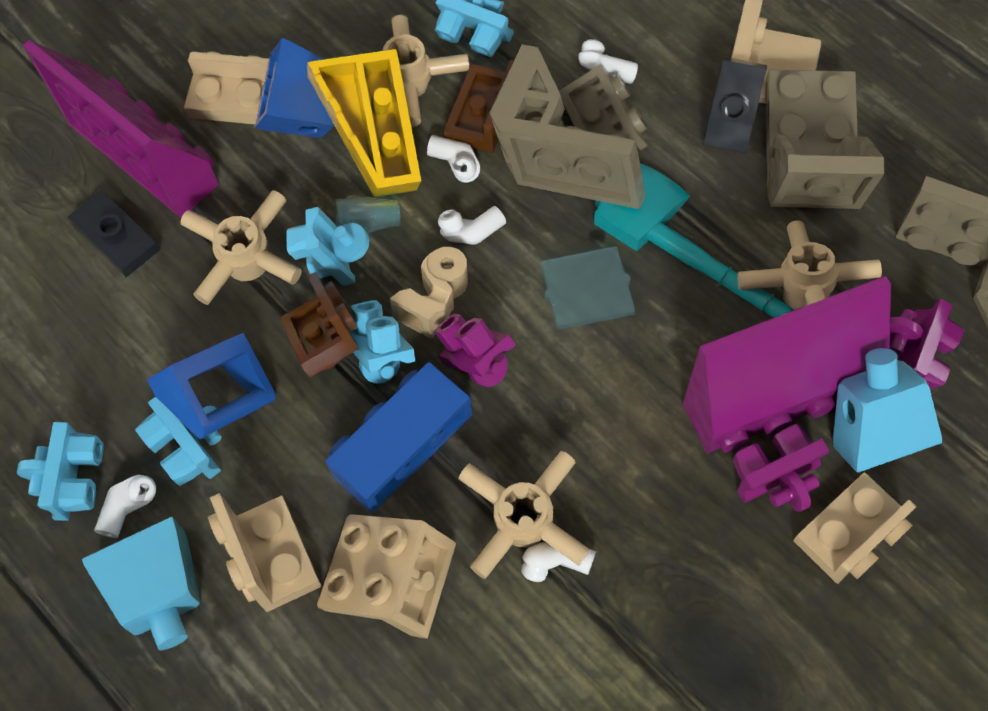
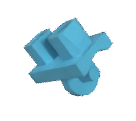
[435,0,514,57]
[287,207,370,286]
[350,300,415,384]
[135,397,222,486]
[17,422,104,521]

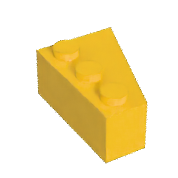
[307,49,421,197]

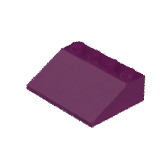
[22,40,219,218]
[682,276,891,454]

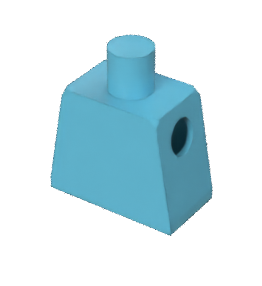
[833,348,942,473]
[82,517,200,650]

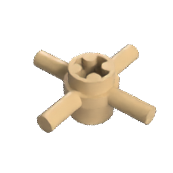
[383,15,469,127]
[181,190,302,305]
[737,220,882,311]
[459,451,590,579]

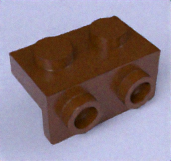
[444,60,514,153]
[280,271,359,378]

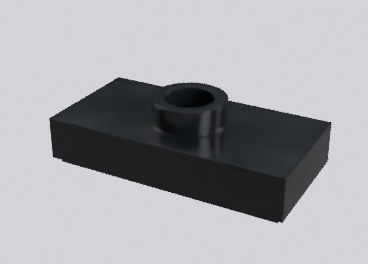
[703,57,767,153]
[67,190,160,278]

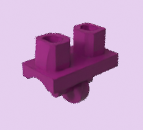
[889,298,964,390]
[434,313,516,387]
[733,424,830,512]

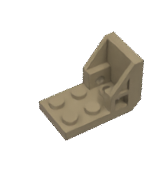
[490,44,646,209]
[766,70,884,209]
[895,176,988,328]

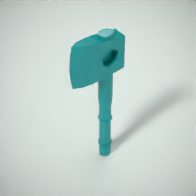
[594,163,793,318]

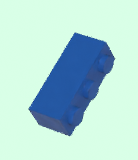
[325,362,472,514]

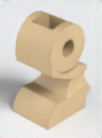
[390,247,468,339]

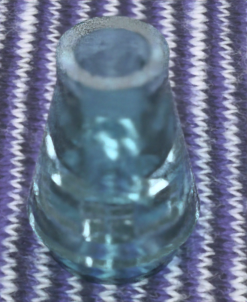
[335,194,401,233]

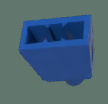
[255,38,334,138]

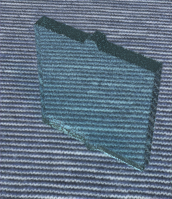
[541,246,635,330]

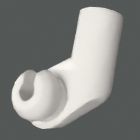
[578,40,638,84]
[427,135,480,183]
[438,206,506,245]
[94,475,156,538]
[521,541,596,582]

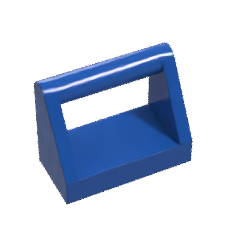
[147,333,275,438]

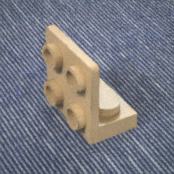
[732,0,821,104]
[208,493,322,612]
[317,514,456,639]

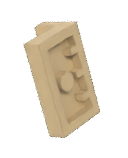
[184,52,269,124]
[793,472,917,584]

